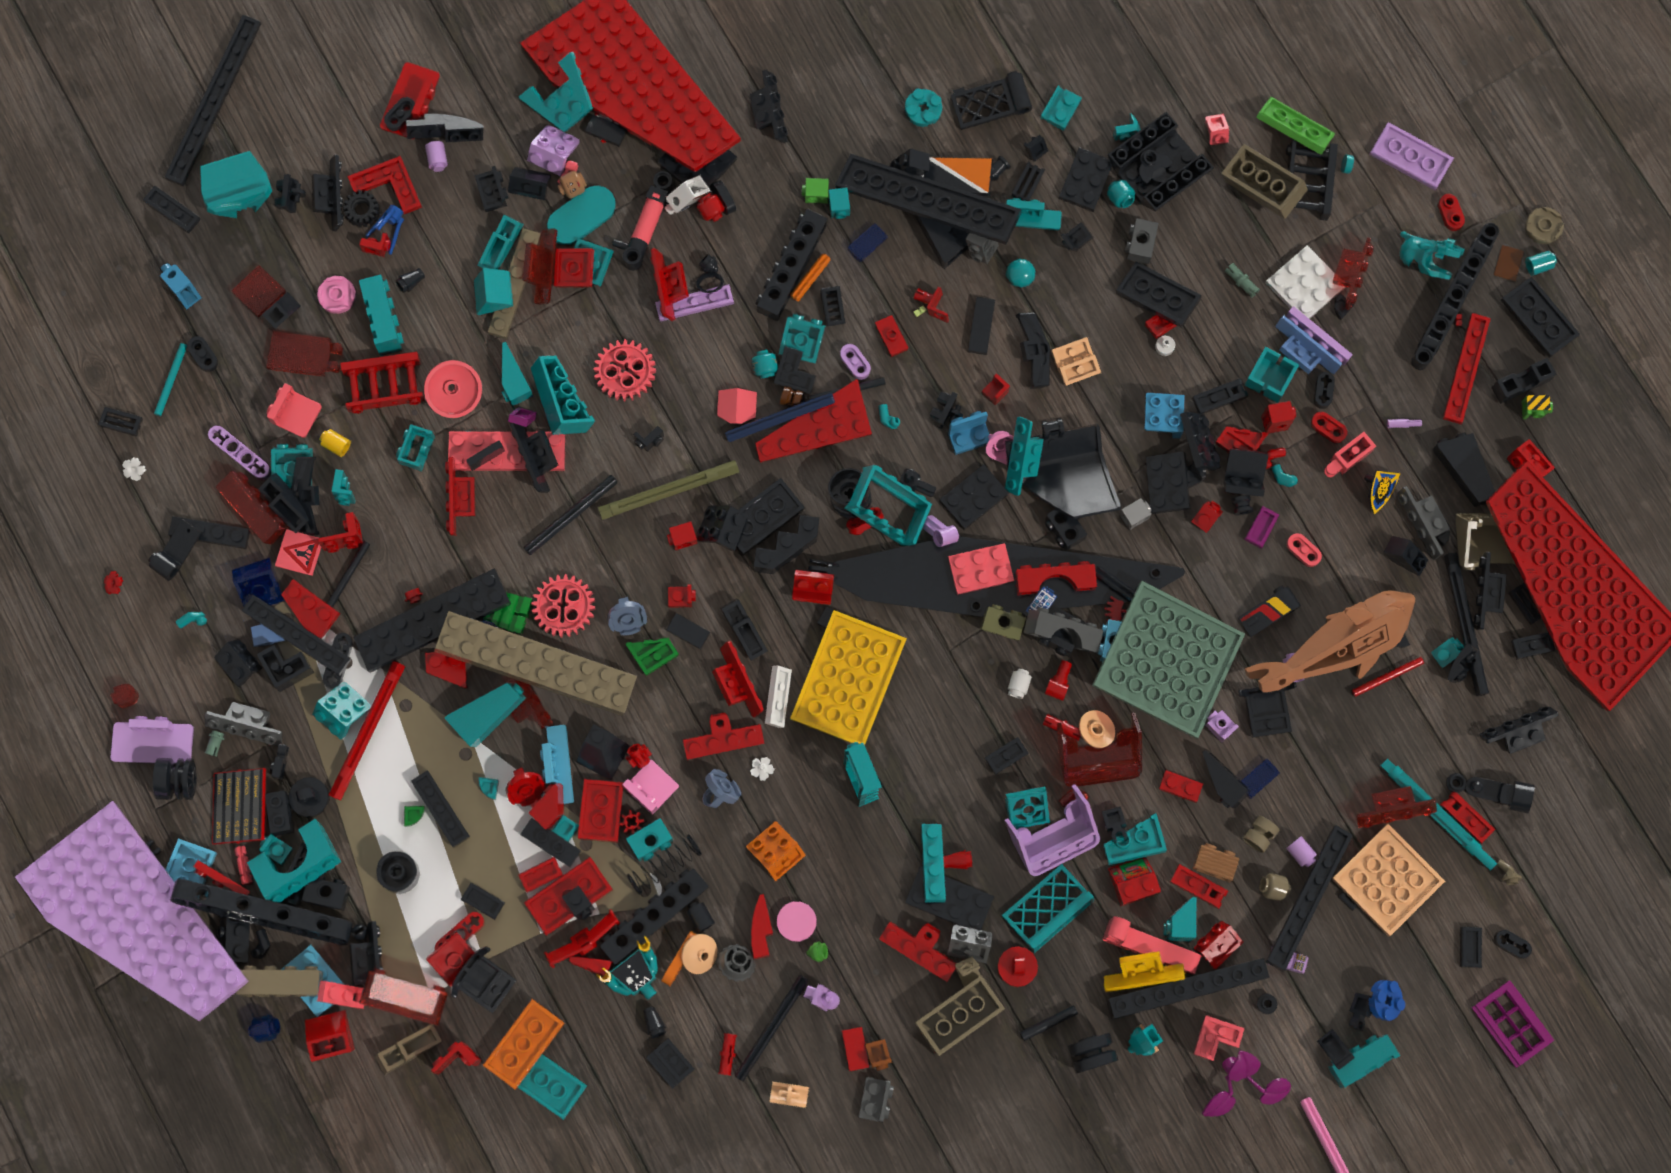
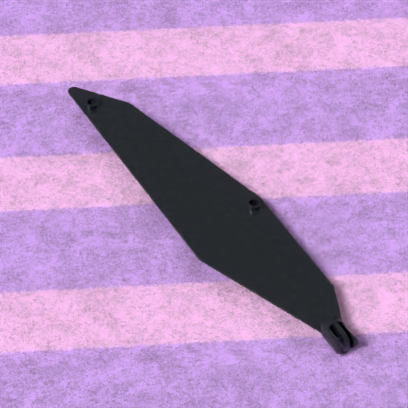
[808,536,1185,617]

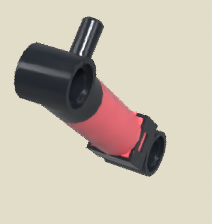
[612,171,673,271]

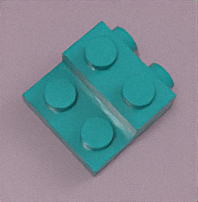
[779,314,826,364]
[271,444,313,488]

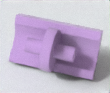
[804,984,840,1012]

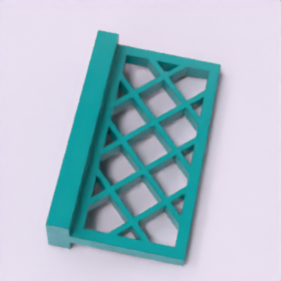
[1002,864,1094,953]

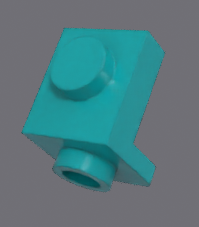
[1431,637,1464,668]

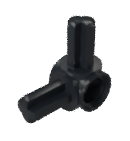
[899,469,936,497]

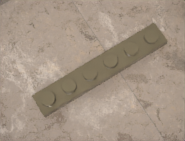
[488,228,542,339]

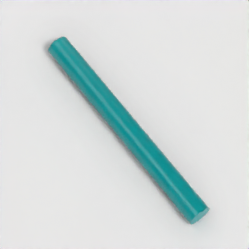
[154,343,187,417]

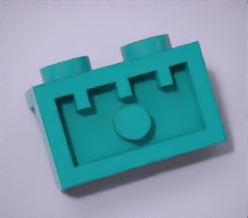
[332,469,356,506]

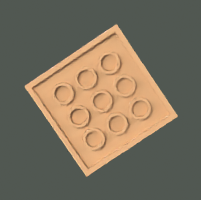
[1332,824,1445,937]

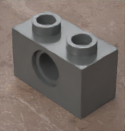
[1125,218,1159,264]

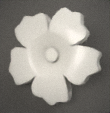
[122,457,146,481]
[750,757,775,781]

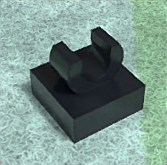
[1024,135,1048,162]

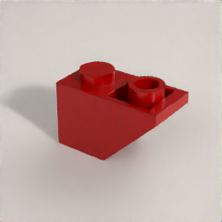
[529,783,564,830]

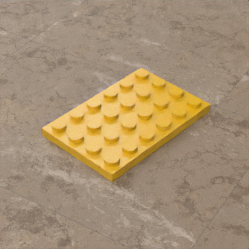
[790,610,907,745]

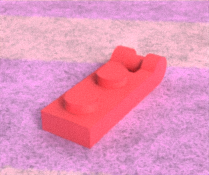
[317,981,367,1009]

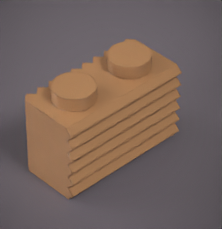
[1192,843,1240,883]

